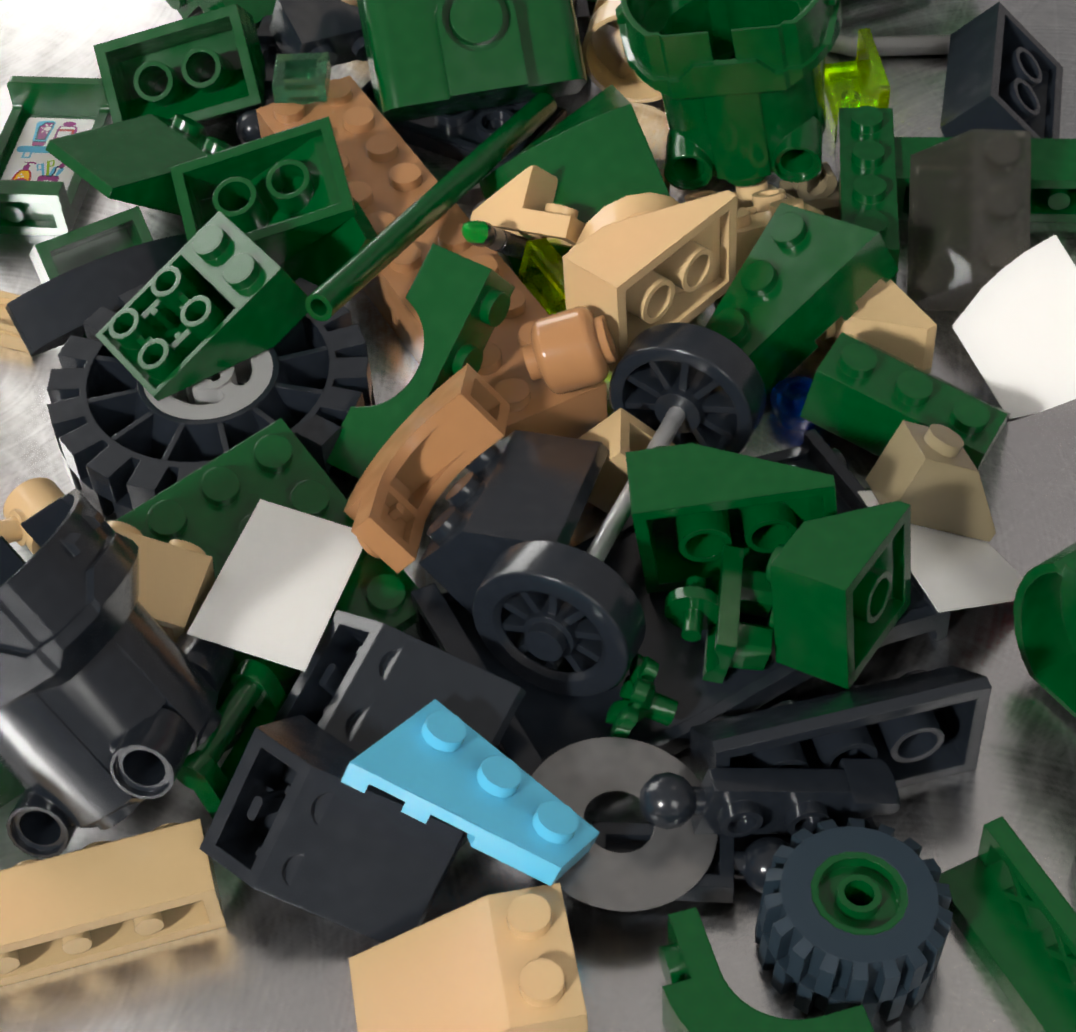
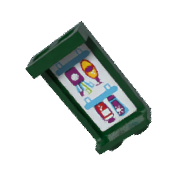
[0,76,113,236]

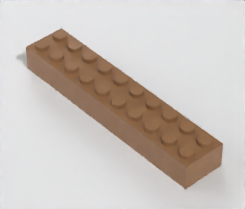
[256,75,608,444]

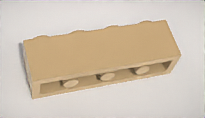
[0,819,226,987]

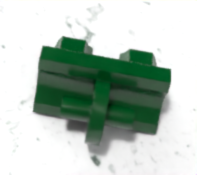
[665,545,773,684]

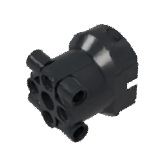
[0,489,234,858]

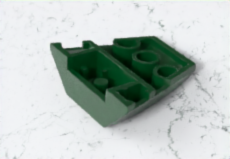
[479,84,670,280]

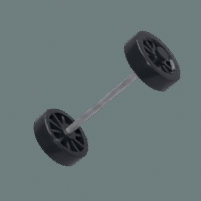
[472,322,766,696]

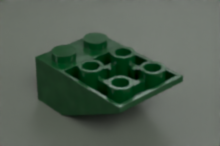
[95,211,308,401]

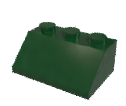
[93,4,265,123]
[800,332,1011,471]

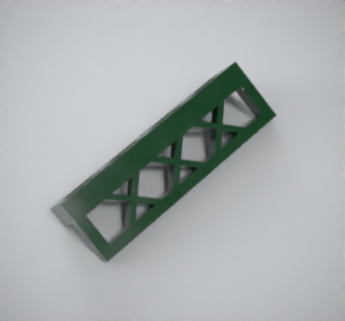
[938,816,1076,1032]

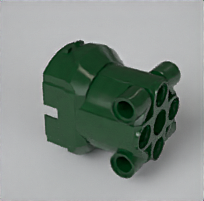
[615,0,843,190]

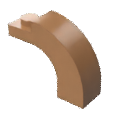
[344,364,511,574]

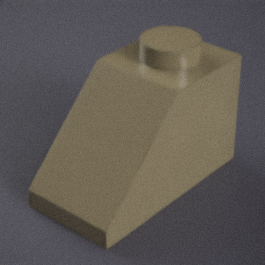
[865,420,996,542]

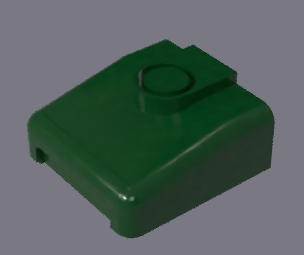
[357,0,588,123]

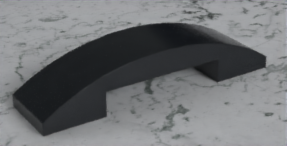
[5,234,188,357]

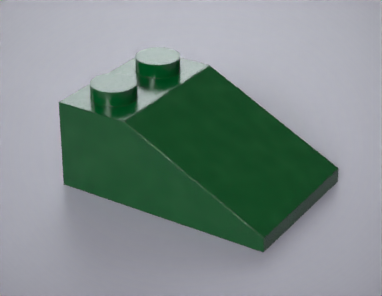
[45,114,232,216]
[170,116,357,265]
[625,443,837,594]

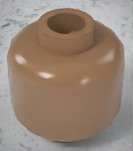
[522,306,617,394]

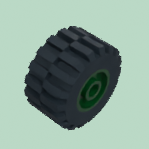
[755,818,953,1025]

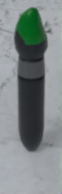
[461,220,544,263]

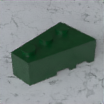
[705,203,899,396]

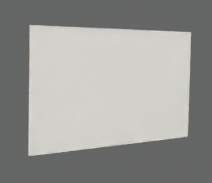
[187,499,363,672]

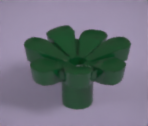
[606,653,678,738]

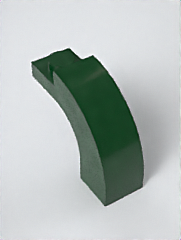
[658,907,874,1032]

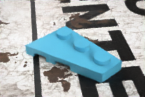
[340,699,600,886]

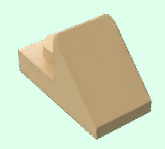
[470,165,586,248]

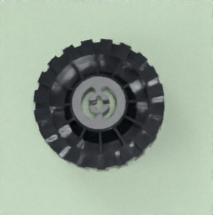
[47,277,375,519]

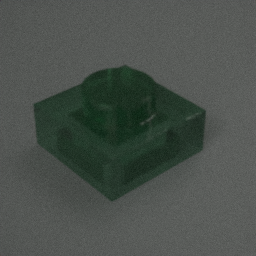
[272,52,331,105]

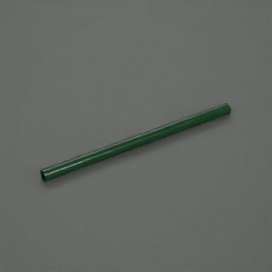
[305,93,557,321]

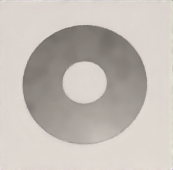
[531,737,717,912]

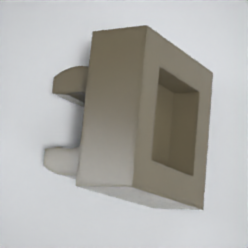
[779,162,839,220]

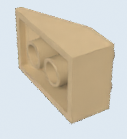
[562,190,737,372]
[349,882,588,1032]

